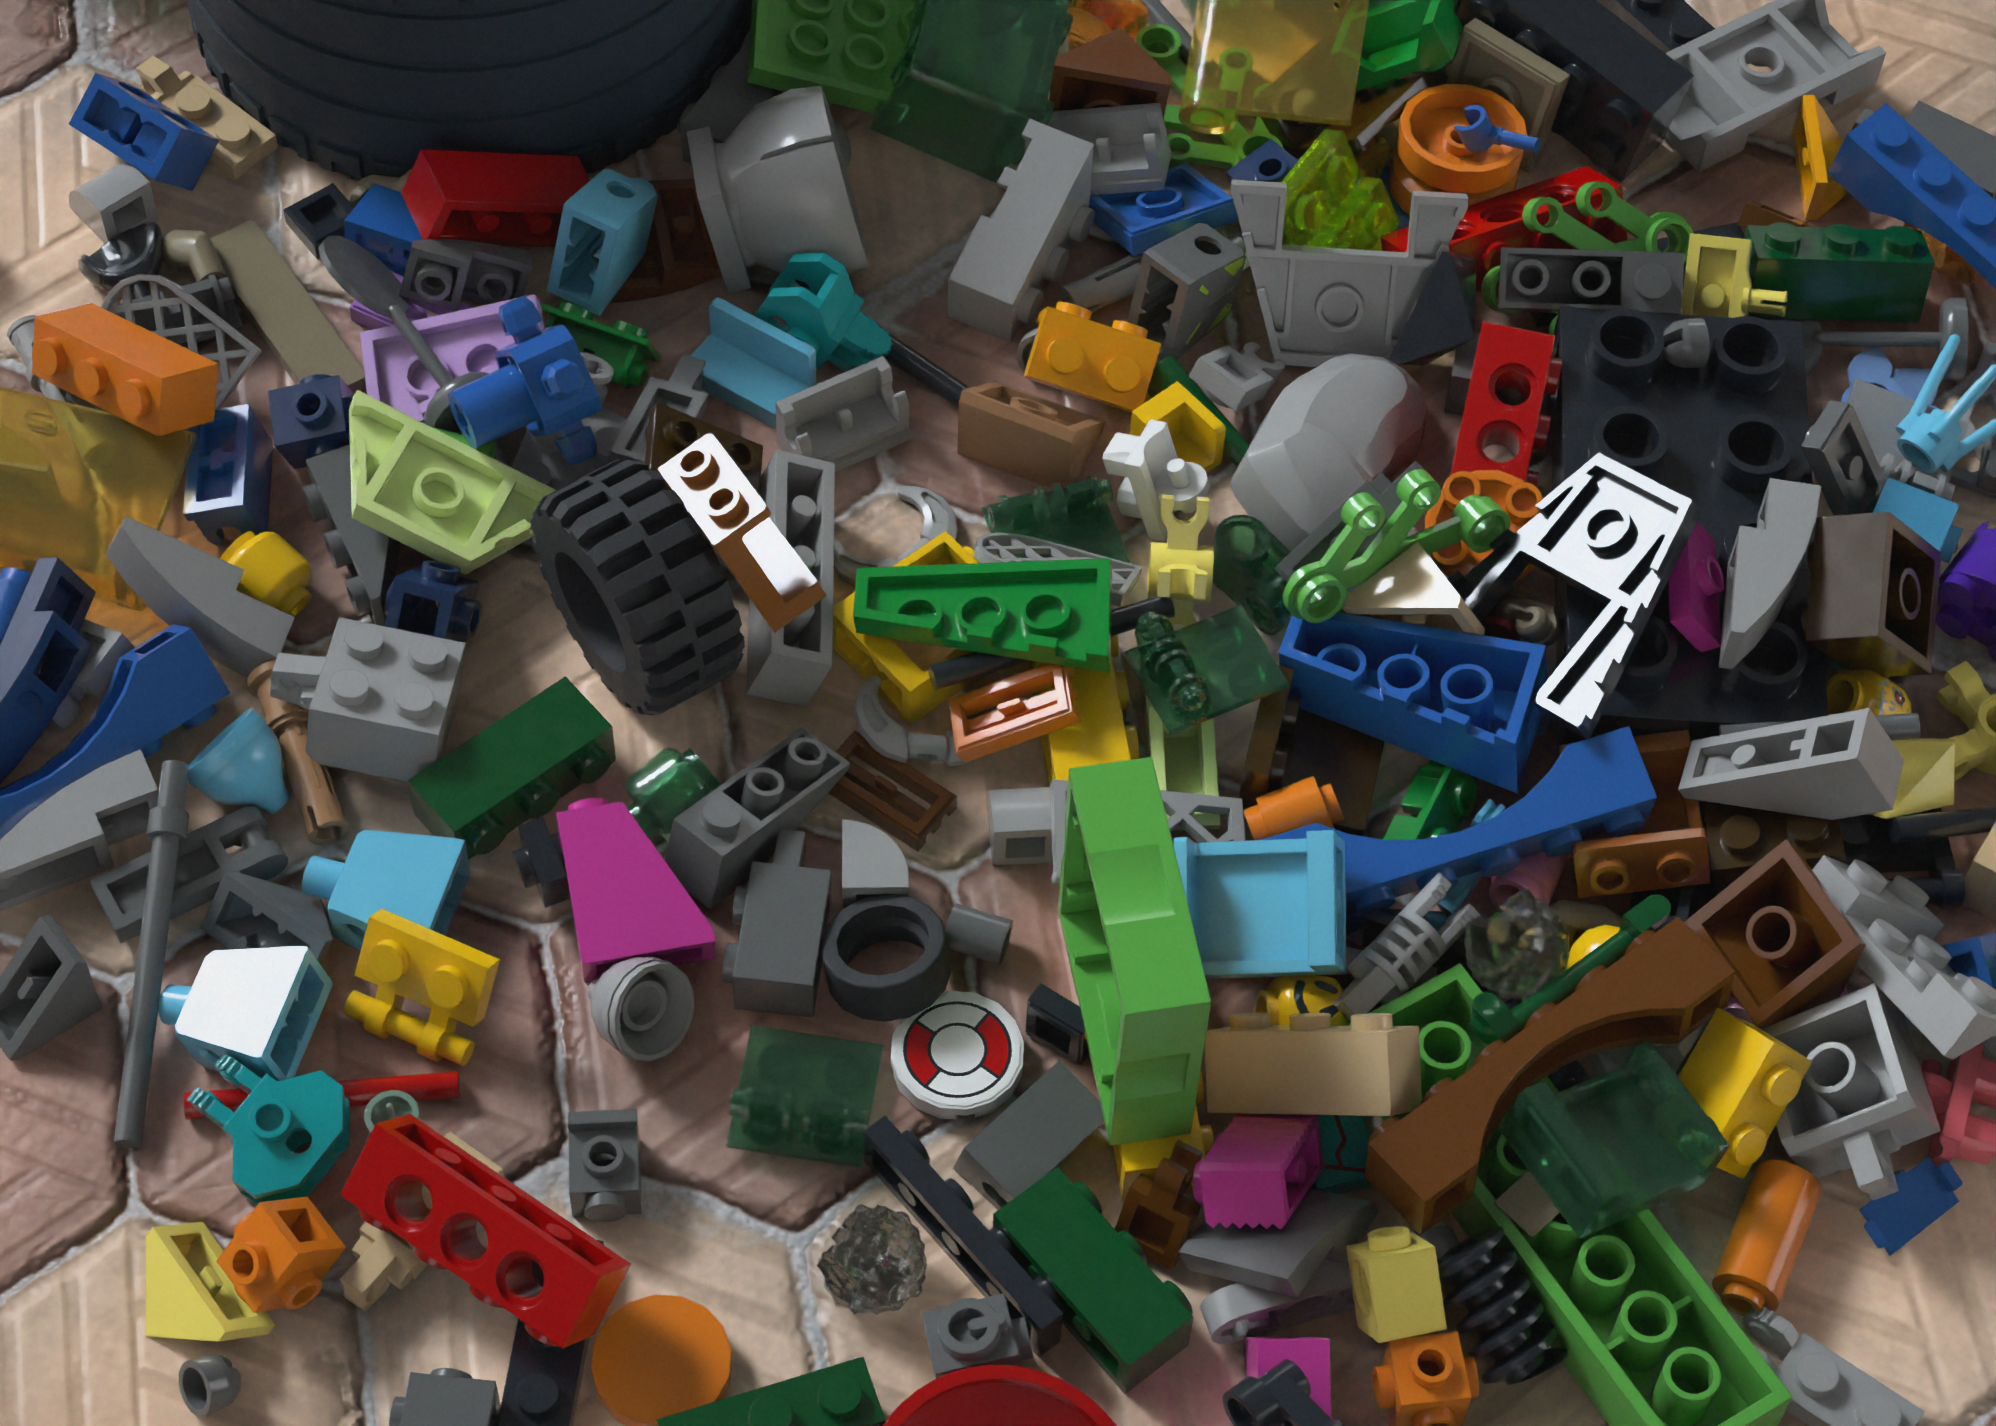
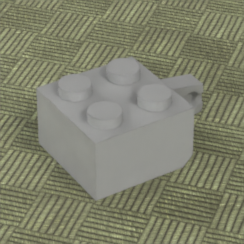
[270,617,466,782]
[1762,983,1941,1201]

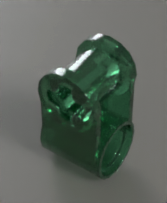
[1212,514,1292,636]

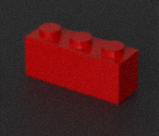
[401,150,590,247]

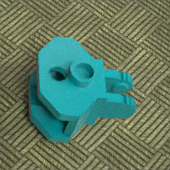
[753,253,893,372]
[187,1053,350,1206]

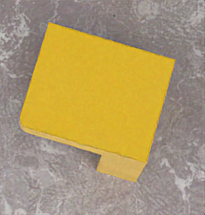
[1130,381,1226,473]

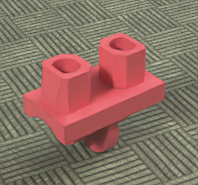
[1921,1043,1996,1166]

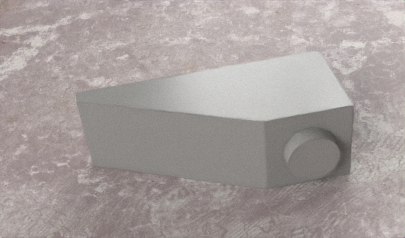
[1678,708,1904,820]

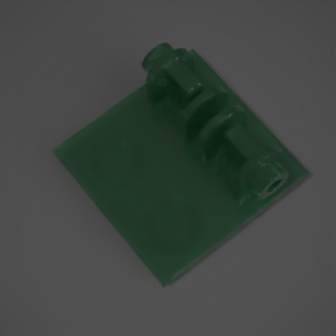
[982,474,1131,580]
[1124,604,1289,735]
[726,1025,884,1168]

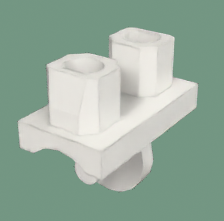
[1102,419,1210,542]

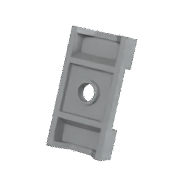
[1665,0,1886,172]
[1813,855,1996,1059]

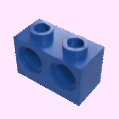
[69,73,219,191]

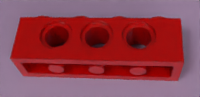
[1380,166,1628,292]
[1436,321,1563,571]
[340,1114,631,1349]

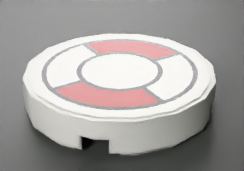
[891,991,1024,1120]

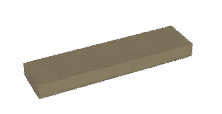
[211,218,367,394]

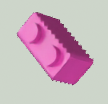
[1193,1113,1324,1230]

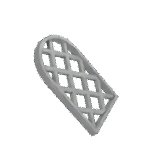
[101,274,262,410]
[974,532,1142,607]

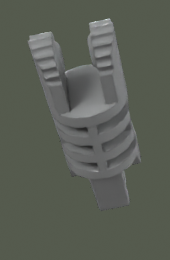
[1333,873,1480,1023]

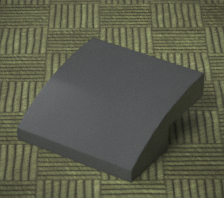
[1179,1188,1379,1298]

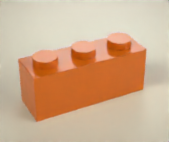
[32,303,218,436]

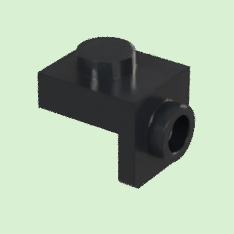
[512,817,570,908]

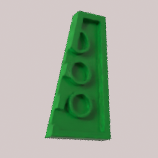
[853,558,1112,673]

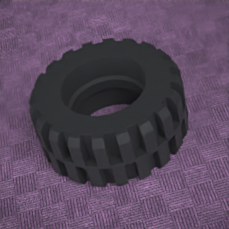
[531,459,745,715]

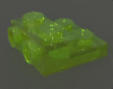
[1281,129,1400,251]

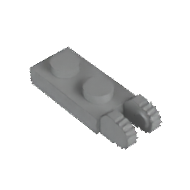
[1743,1306,1925,1426]

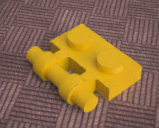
[343,908,500,1066]

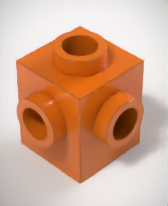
[216,1197,346,1313]
[1372,1331,1479,1426]

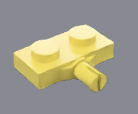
[1681,233,1788,318]

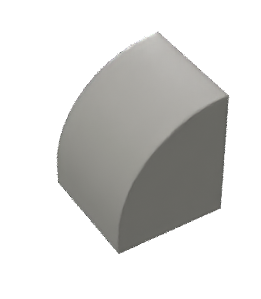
[69,162,159,244]
[986,787,1053,866]
[842,820,909,909]

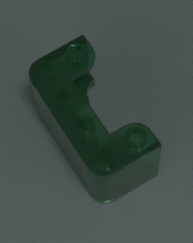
[870,0,1073,183]

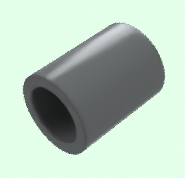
[945,903,1013,965]

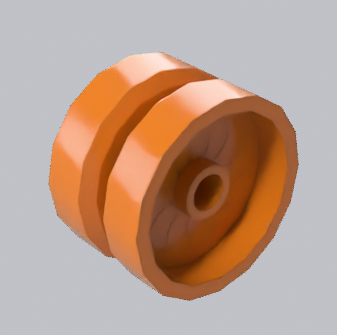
[1388,84,1527,215]

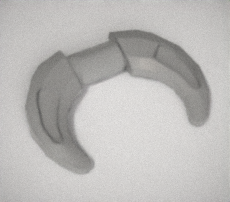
[834,486,958,586]
[854,675,991,767]

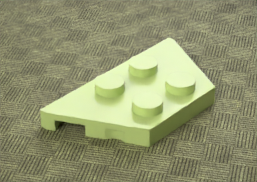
[349,390,557,575]

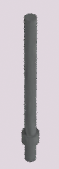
[114,760,190,1148]

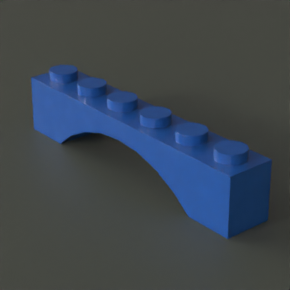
[1828,103,1996,290]
[0,624,230,839]
[1262,726,1657,916]

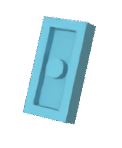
[691,297,817,429]

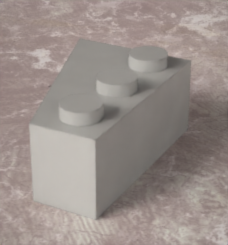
[947,119,1095,342]

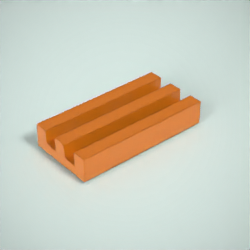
[949,663,1082,762]

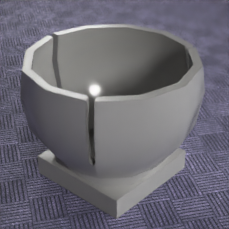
[686,86,870,294]

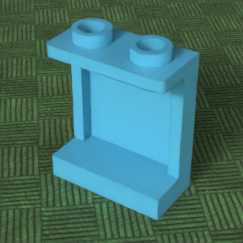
[1174,830,1347,979]

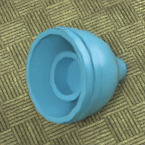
[187,707,291,815]

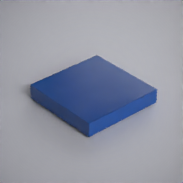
[1089,163,1239,256]

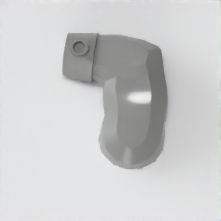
[1231,353,1427,592]

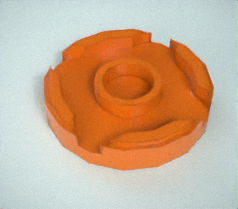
[590,1294,732,1426]

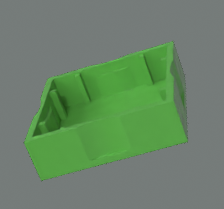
[1058,757,1211,1146]

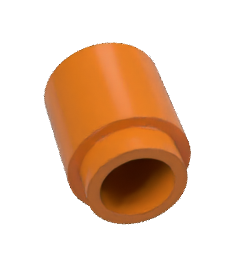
[1243,776,1345,841]

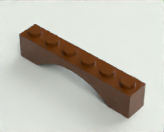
[1365,917,1735,1235]

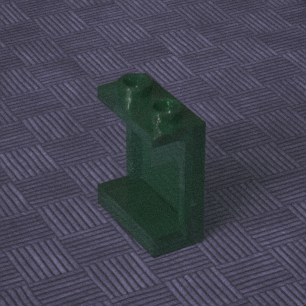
[1499,1041,1729,1239]

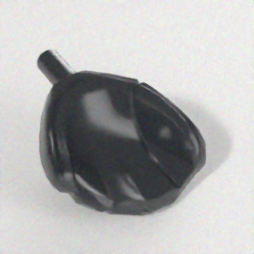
[78,222,163,299]

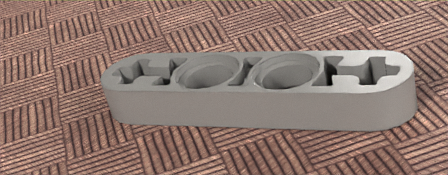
[1200,1226,1459,1344]

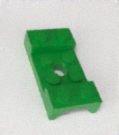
[1330,0,1463,94]

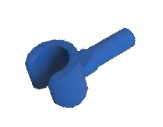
[1454,105,1540,153]

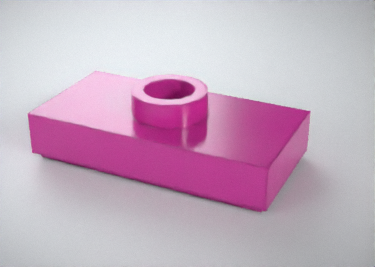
[1668,521,1724,652]

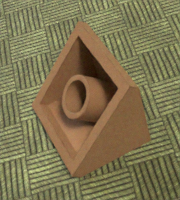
[957,381,1105,495]

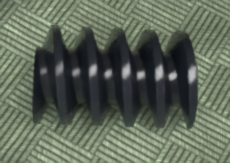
[1438,1226,1568,1385]

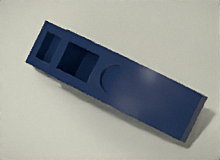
[0,557,96,784]

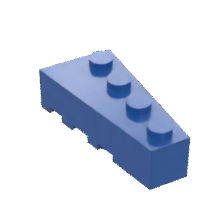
[1278,612,1547,794]

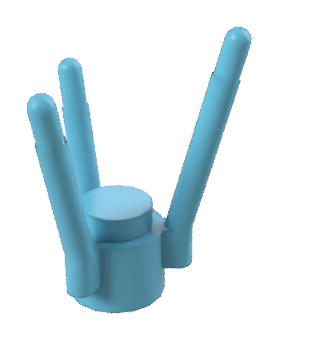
[1896,334,1996,473]

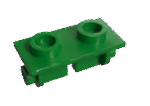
[540,302,661,389]
[1382,760,1477,840]

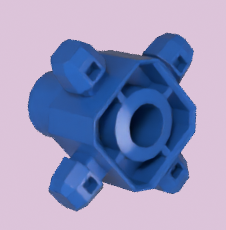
[448,296,602,465]

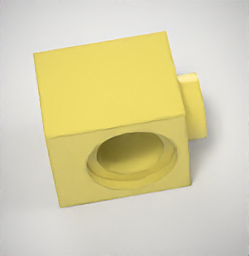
[1346,1226,1447,1343]

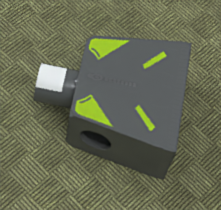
[1127,223,1250,360]

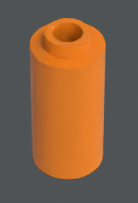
[1712,1160,1822,1316]

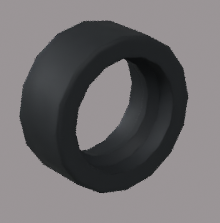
[820,894,952,1022]

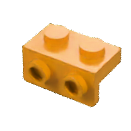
[1023,301,1161,413]

